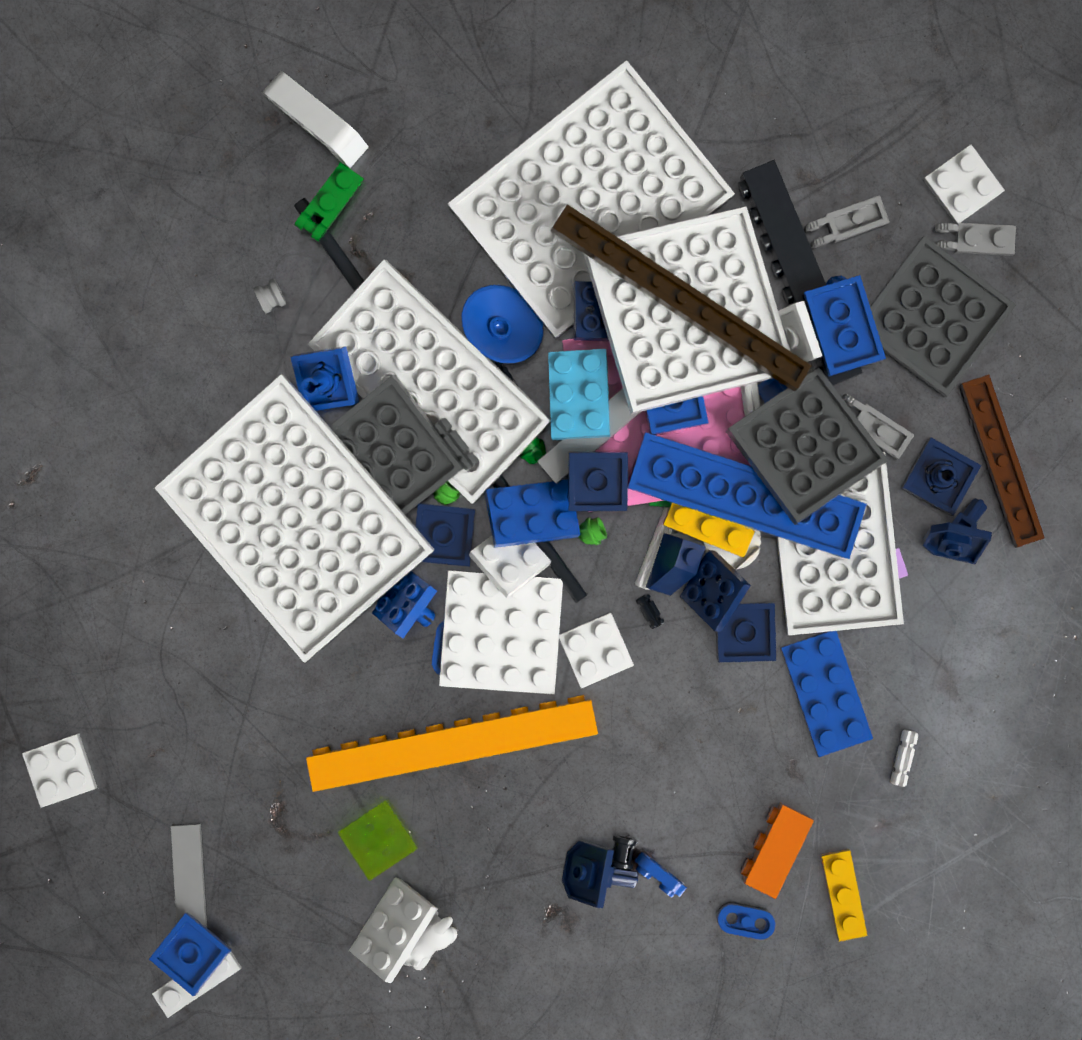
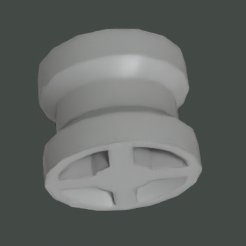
[253,279,286,314]

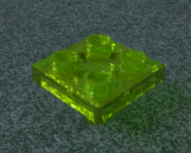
[337,799,418,881]

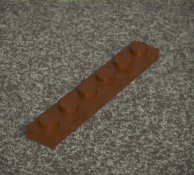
[960,374,1045,548]

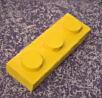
[663,503,755,558]
[821,849,868,942]

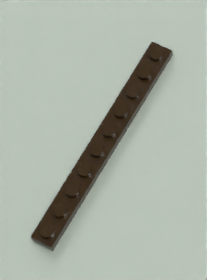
[550,204,812,392]

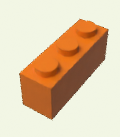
[740,802,814,899]

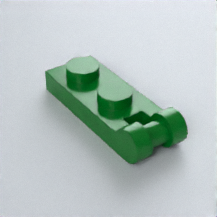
[294,162,364,242]

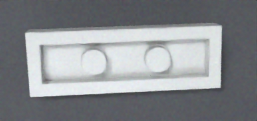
[152,944,242,1018]

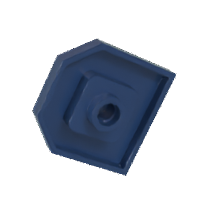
[923,498,992,564]
[562,841,638,908]

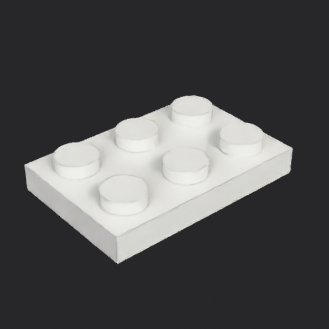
[349,877,438,983]

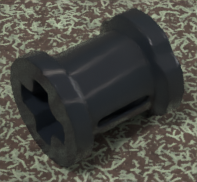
[611,835,638,870]

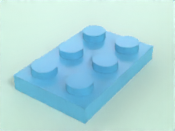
[548,349,611,440]

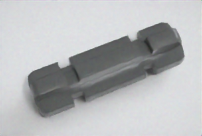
[433,418,478,470]

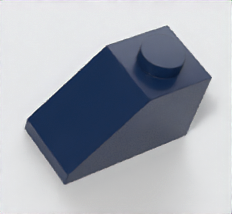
[646,533,706,596]

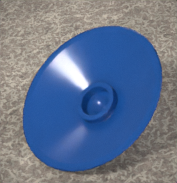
[461,285,543,363]

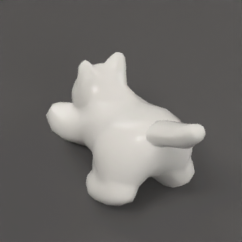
[404,911,457,970]

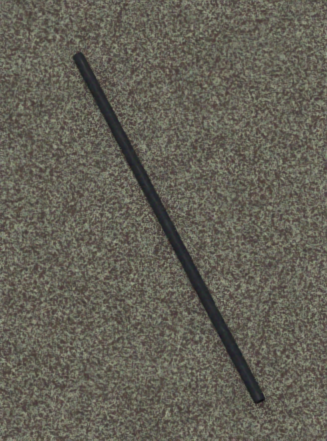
[294,198,587,603]

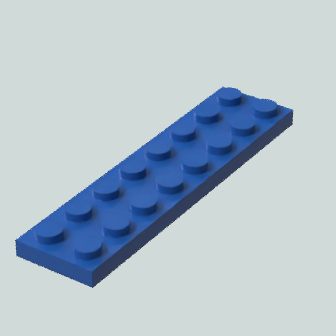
[628,432,867,559]

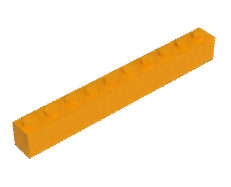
[306,695,598,792]

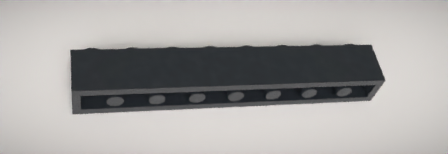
[738,159,863,386]

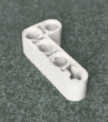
[262,71,369,168]

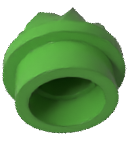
[432,481,459,505]
[578,517,607,545]

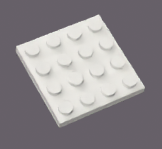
[439,570,563,694]

